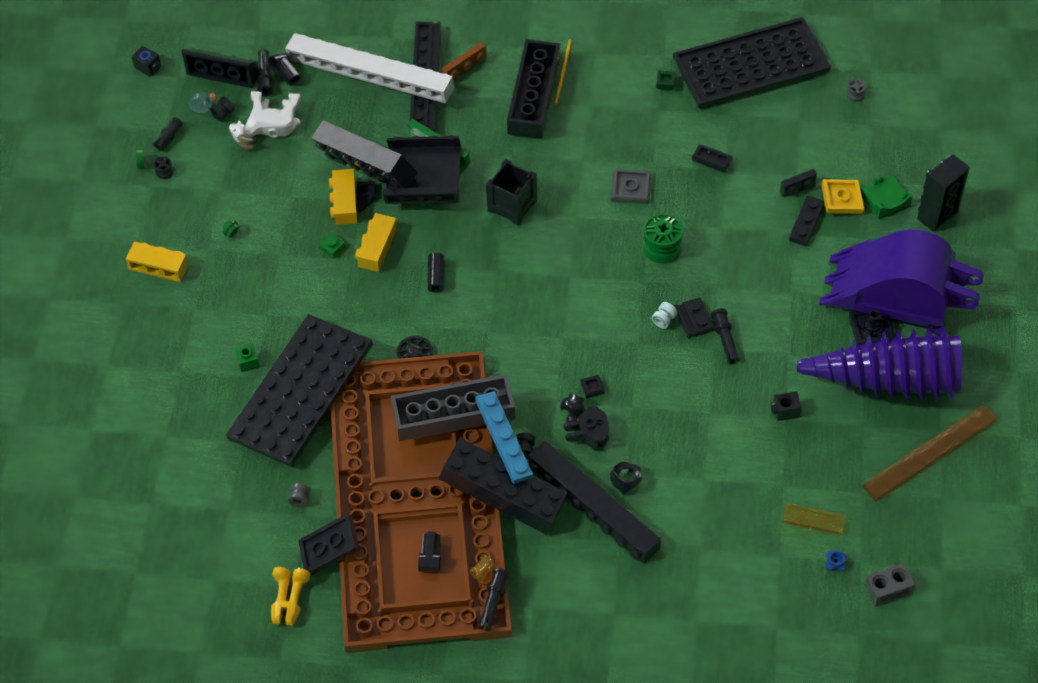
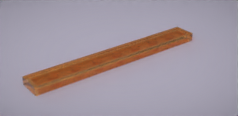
[863,404,997,501]

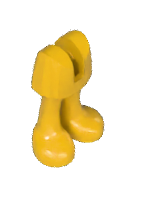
[271,567,311,626]

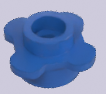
[826,551,847,571]

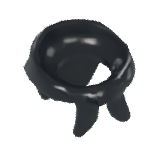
[610,461,642,495]

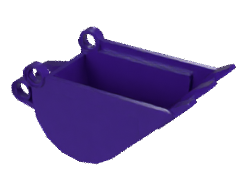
[819,229,984,334]

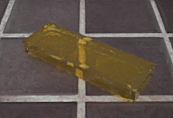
[782,502,846,536]

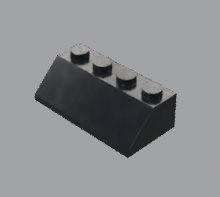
[182,48,259,89]

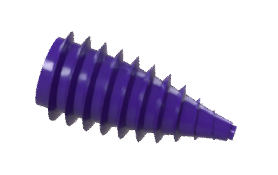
[797,327,962,403]

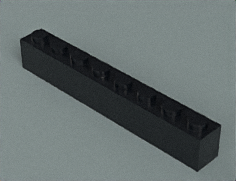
[528,441,661,564]

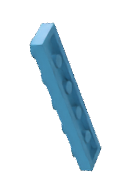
[475,391,533,484]

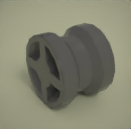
[847,79,866,102]
[288,483,310,507]

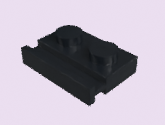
[674,297,714,339]

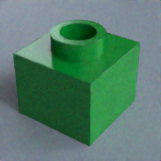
[235,344,260,372]

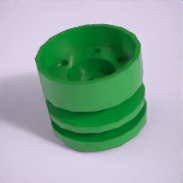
[643,214,683,264]

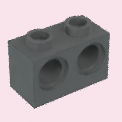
[865,564,915,607]

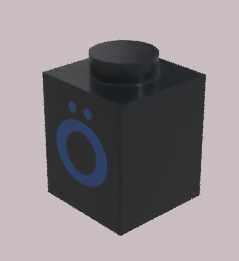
[131,45,161,77]

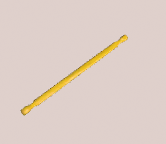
[554,39,572,105]

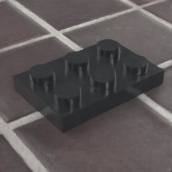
[298,514,360,576]

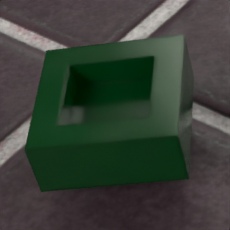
[656,70,676,90]

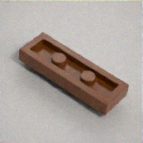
[441,41,487,80]

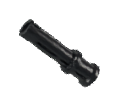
[257,49,273,97]
[711,308,740,365]
[478,568,510,631]

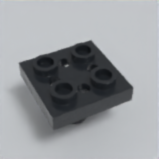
[849,309,895,345]

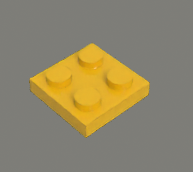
[821,179,864,214]

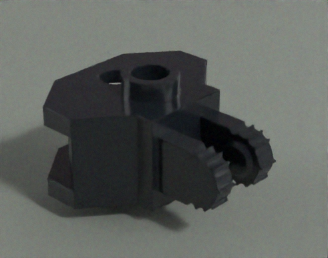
[563,406,609,451]

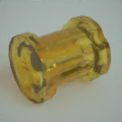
[469,554,496,582]

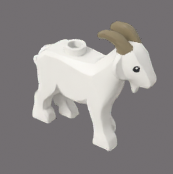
[229,91,301,150]

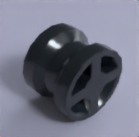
[153,156,174,179]

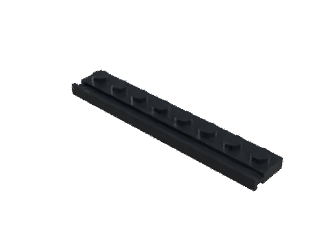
[409,21,441,133]

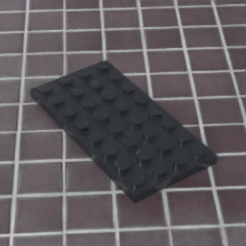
[673,17,831,109]
[226,314,373,467]

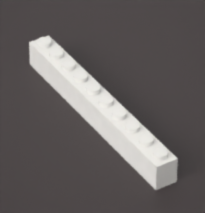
[285,33,454,103]

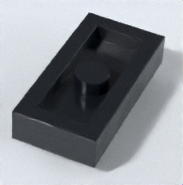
[780,169,817,198]

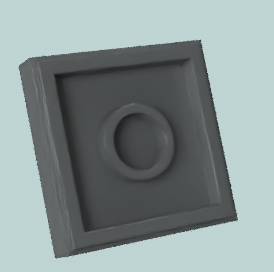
[611,169,651,204]

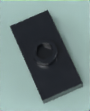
[692,144,733,173]

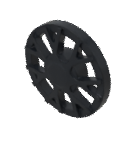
[397,336,433,359]

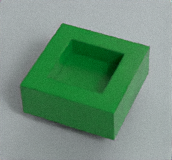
[319,233,345,258]

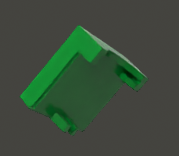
[860,175,913,219]

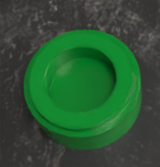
[136,149,144,168]

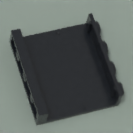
[383,135,461,204]

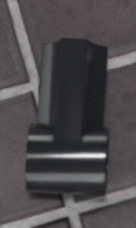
[268,53,301,86]
[418,532,441,573]

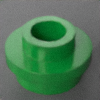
[223,220,240,237]

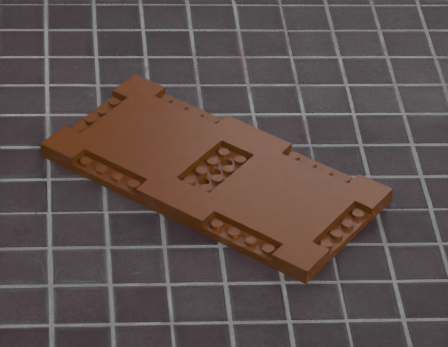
[331,351,512,653]

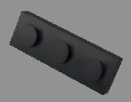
[789,195,824,247]

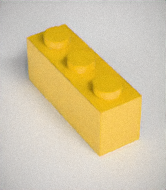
[329,169,357,225]
[355,213,397,272]
[126,242,189,282]

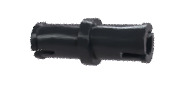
[153,117,183,151]

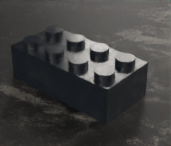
[917,154,970,232]

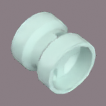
[652,302,678,329]

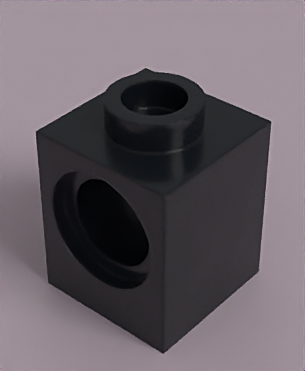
[771,391,802,421]

